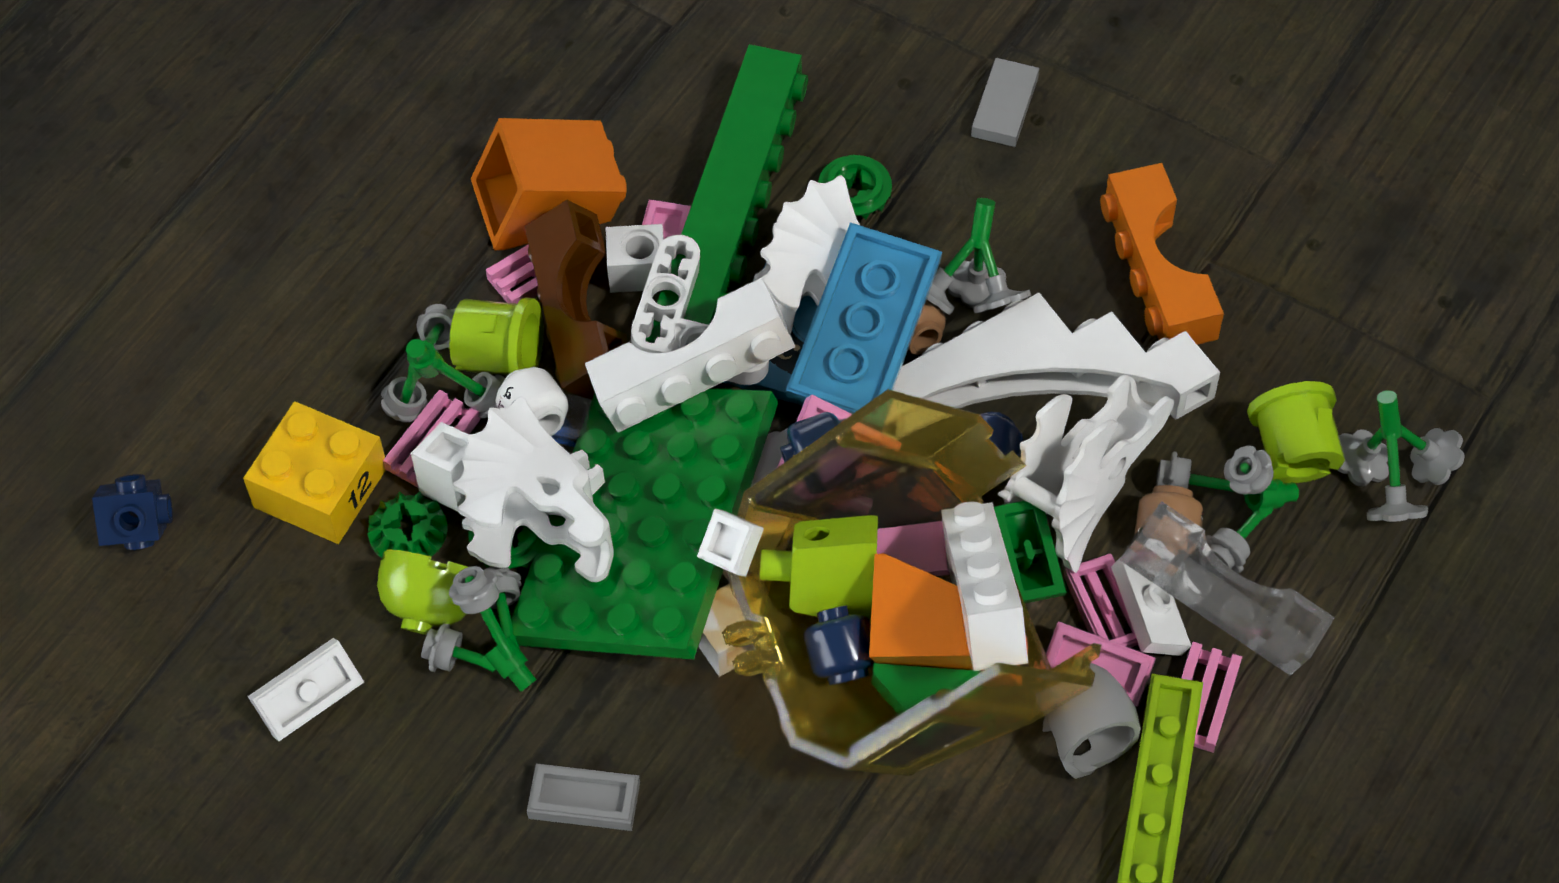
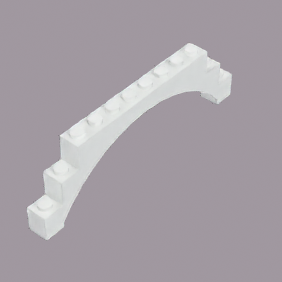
[698,293,1220,677]

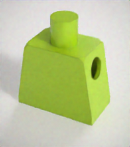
[760,515,878,624]

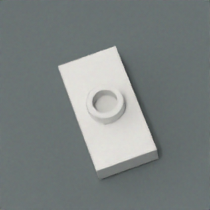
[1111,557,1191,656]
[248,638,364,741]

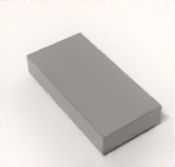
[971,58,1039,147]
[527,764,640,831]

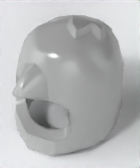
[1042,661,1141,779]

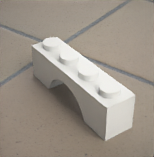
[585,278,795,432]
[941,502,1028,671]

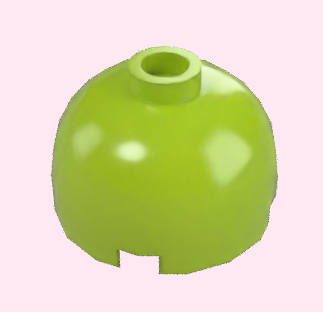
[377,549,468,635]

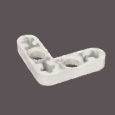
[631,235,769,385]

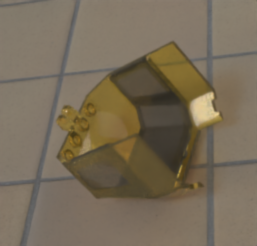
[722,389,1102,776]

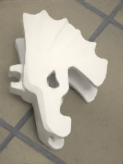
[753,175,860,334]
[998,374,1174,573]
[453,396,614,582]

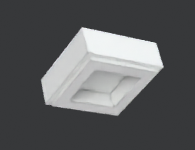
[697,508,764,577]

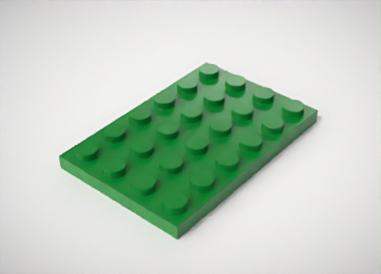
[511,389,778,660]

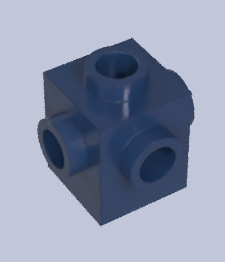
[92,474,173,550]

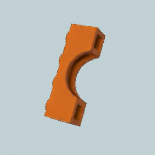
[1100,163,1224,344]

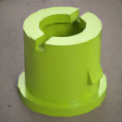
[449,297,544,376]
[1247,381,1345,483]

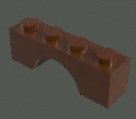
[525,200,628,401]

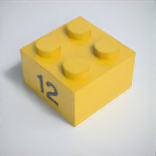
[243,401,386,544]

